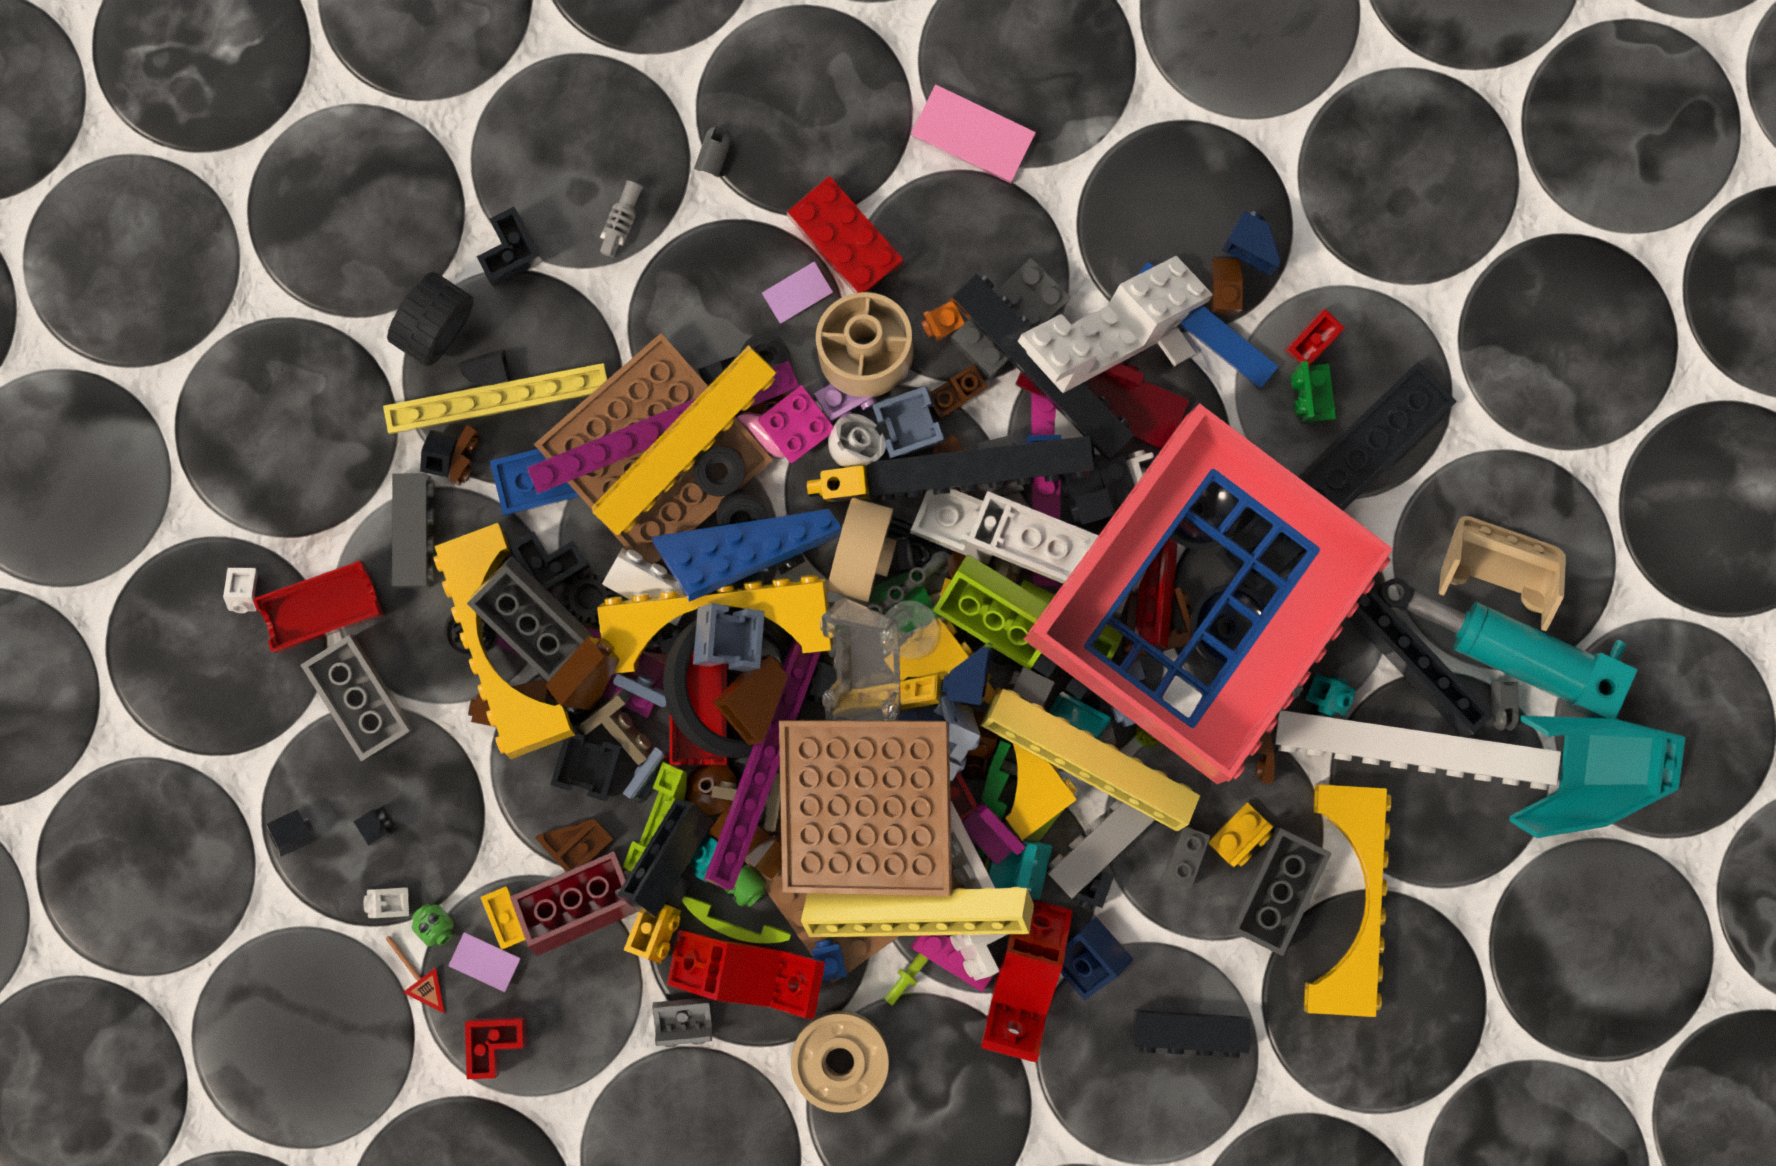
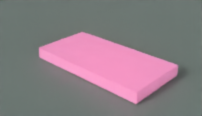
[911,84,1036,184]

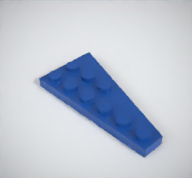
[652,509,842,602]

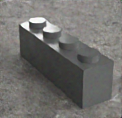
[392,473,435,588]

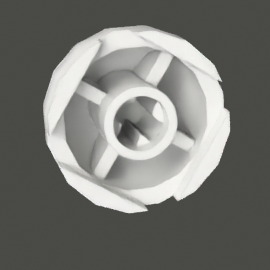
[828,413,886,468]

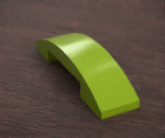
[622,762,687,872]
[682,895,792,943]

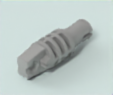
[600,180,643,258]

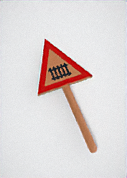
[386,936,445,1014]

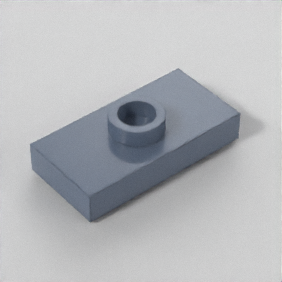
[613,672,666,707]
[623,747,670,804]

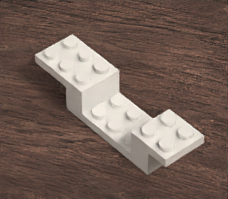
[1018,256,1213,393]
[910,488,1129,617]
[950,801,1007,981]

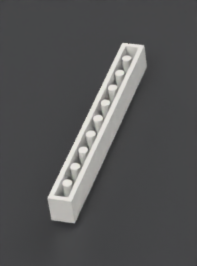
[1272,710,1561,790]

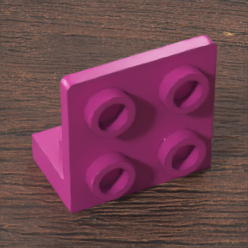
[758,385,834,463]

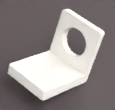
[1158,313,1196,366]

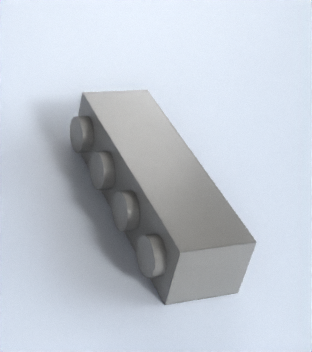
[1047,799,1154,898]

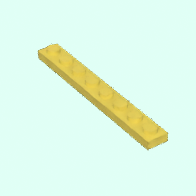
[383,363,608,434]

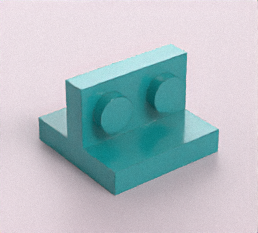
[987,837,1052,901]

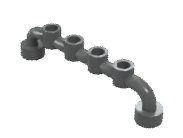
[822,552,950,666]

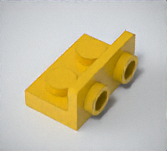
[1208,802,1274,867]

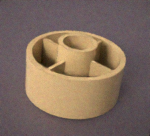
[816,292,914,397]
[827,498,897,602]
[791,1010,889,1113]

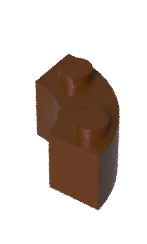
[709,804,782,880]

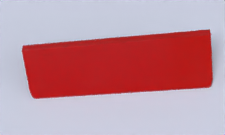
[1135,538,1177,649]

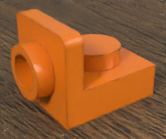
[921,301,964,341]

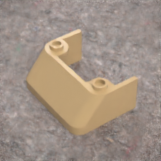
[1439,516,1566,631]

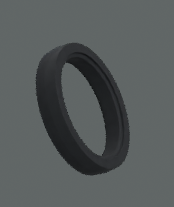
[663,608,809,758]

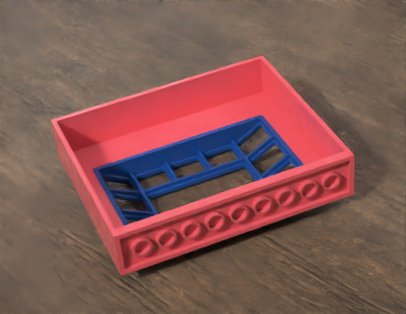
[1024,403,1393,784]

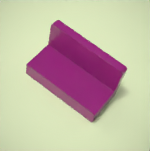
[962,801,1026,864]

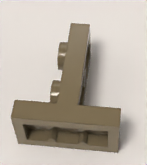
[578,688,654,765]
[711,773,781,831]

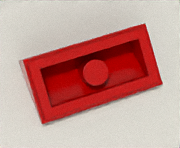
[1284,309,1345,367]

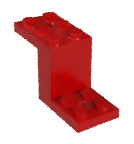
[981,899,1073,1063]
[667,929,825,1019]

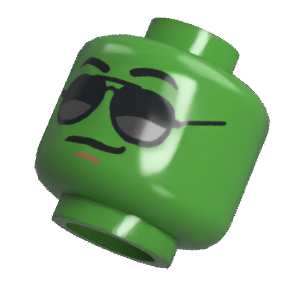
[724,865,766,907]
[412,904,454,946]

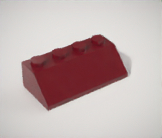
[510,851,638,956]

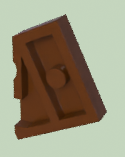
[535,818,614,872]

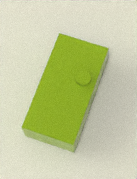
[933,554,1048,670]

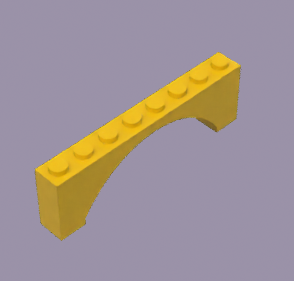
[433,523,575,759]
[597,575,834,674]
[885,617,1078,841]
[1304,784,1391,1017]

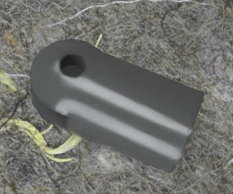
[694,126,731,178]
[1491,682,1519,731]

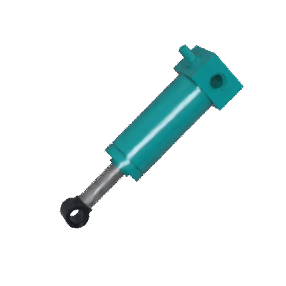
[1378,578,1638,719]

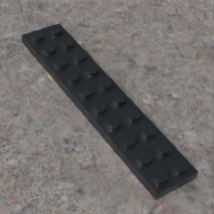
[1216,362,1457,594]

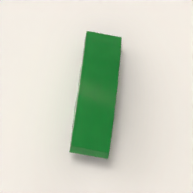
[978,737,1011,857]

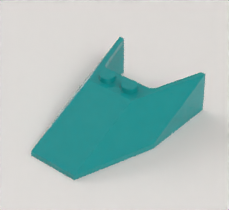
[1509,715,1686,838]

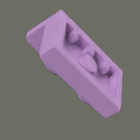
[814,384,880,423]

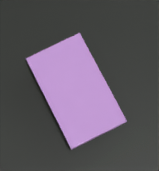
[762,262,833,324]
[449,932,521,992]

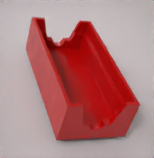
[787,175,903,293]
[253,561,384,653]
[670,652,729,765]

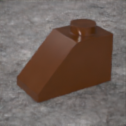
[1210,258,1243,315]

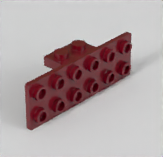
[1015,362,1189,449]

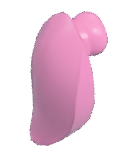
[737,412,785,458]

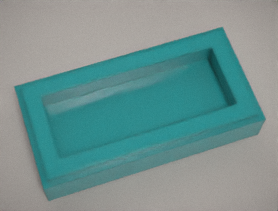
[1048,691,1111,740]

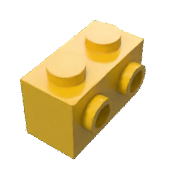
[624,904,681,964]

